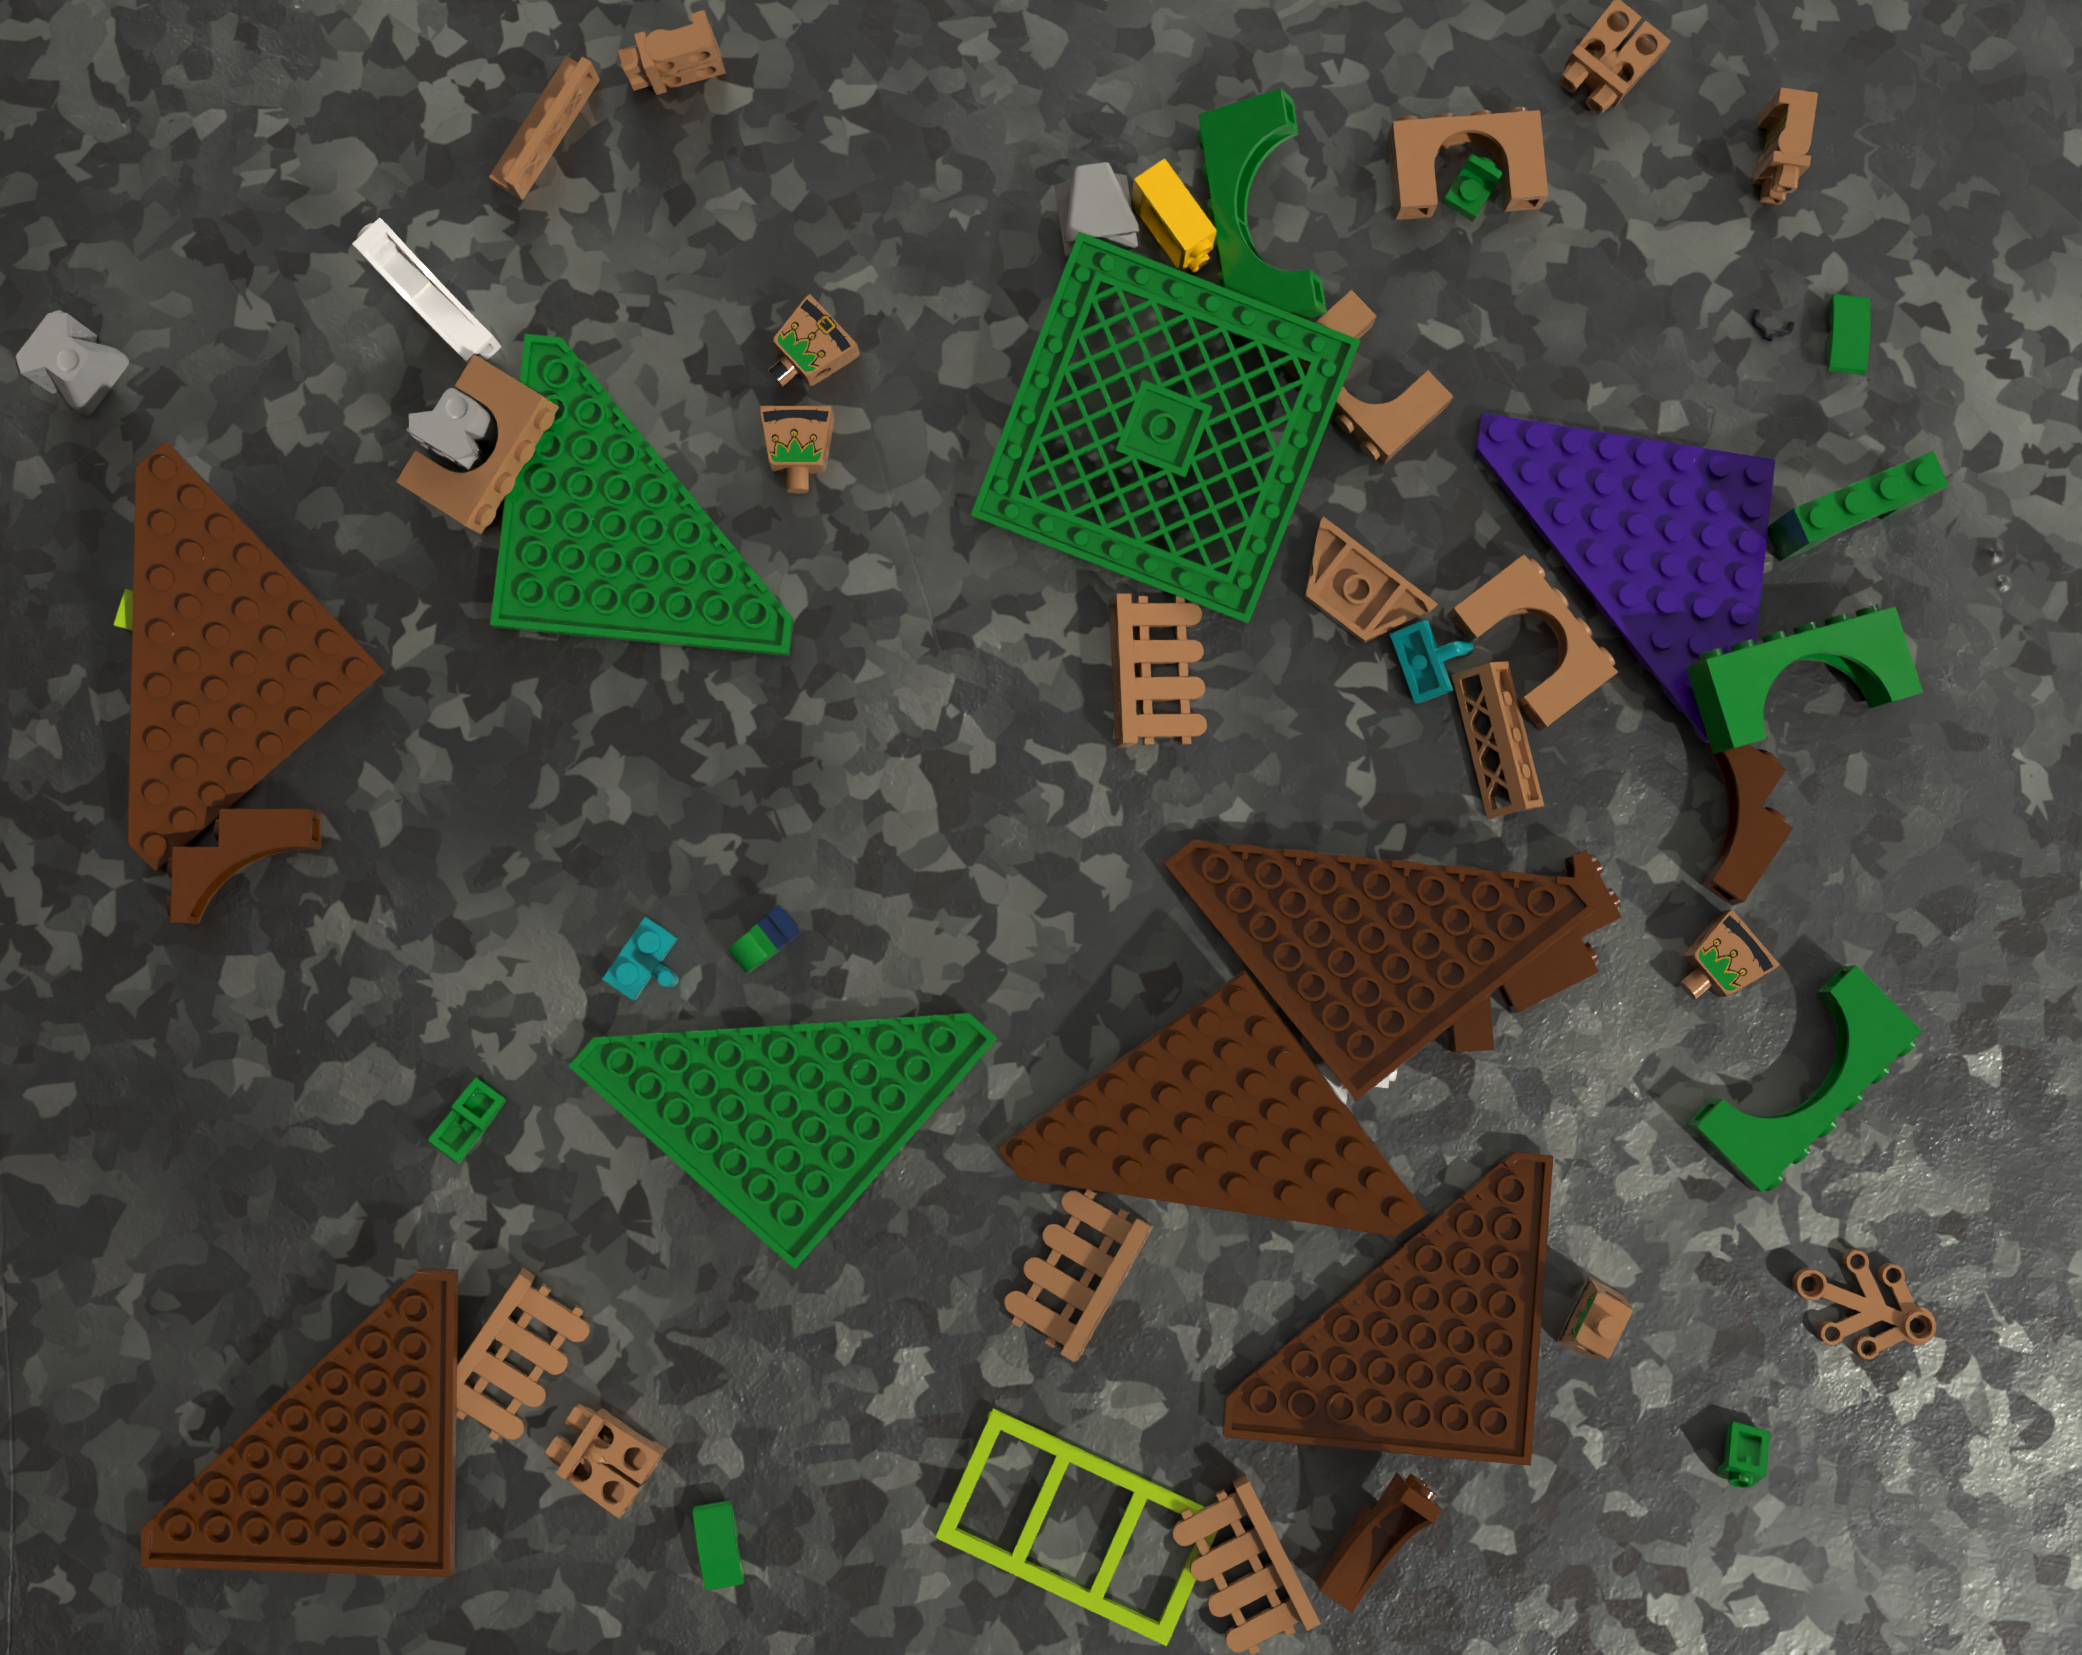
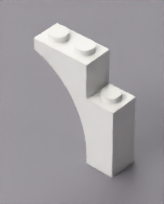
[352,218,502,364]

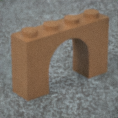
[1387,107,1548,220]
[1283,290,1453,465]
[396,354,559,534]
[1447,554,1618,731]

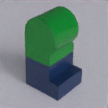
[728,905,804,974]

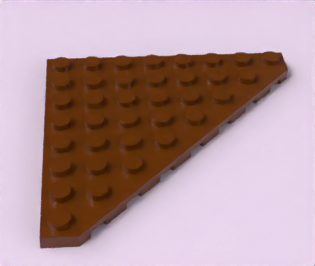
[128,441,385,871]
[1164,840,1598,1102]
[998,970,1426,1236]
[1222,1151,1553,1466]
[141,1268,458,1577]

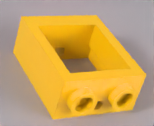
[1131,158,1217,273]

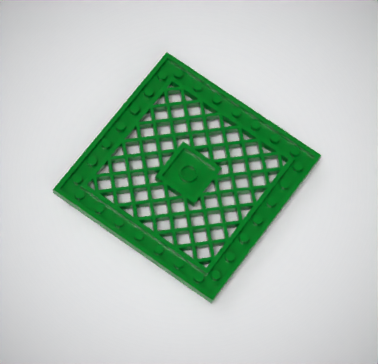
[971,232,1361,624]

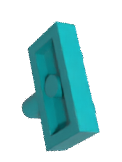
[1390,620,1474,704]
[602,917,679,1001]

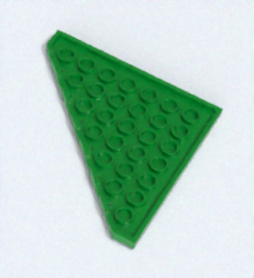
[490,334,793,656]
[568,1013,998,1269]

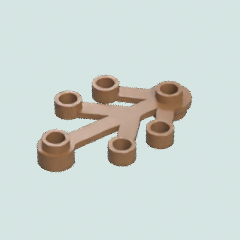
[1792,1249,1936,1360]

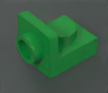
[1442,154,1502,222]
[1716,1422,1770,1488]

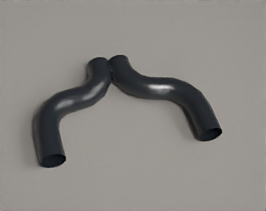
[1752,309,1795,341]

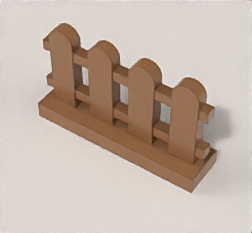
[1109,594,1207,748]
[1004,1189,1154,1362]
[457,1267,590,1441]
[1172,1474,1321,1655]

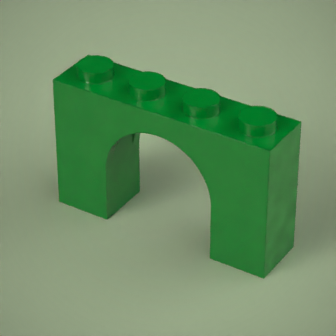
[1767,451,1949,561]

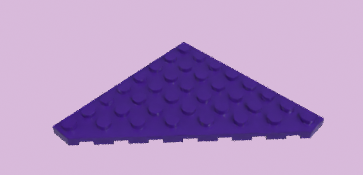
[1475,413,1775,747]

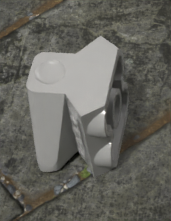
[1054,162,1139,258]
[15,310,129,416]
[406,388,498,472]

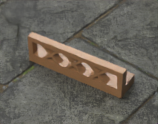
[488,56,600,201]
[1452,661,1544,819]

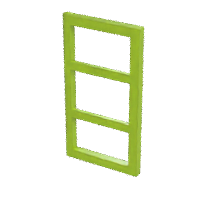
[935,1408,1218,1646]

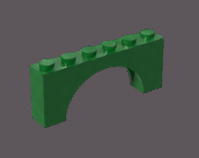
[1196,88,1327,319]
[1686,604,1923,755]
[1686,965,1922,1193]

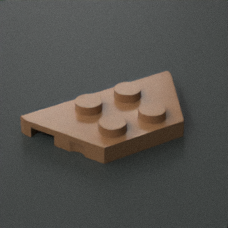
[1304,517,1438,643]

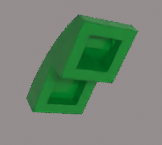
[1825,294,1871,375]
[427,1077,506,1165]
[693,1500,745,1591]

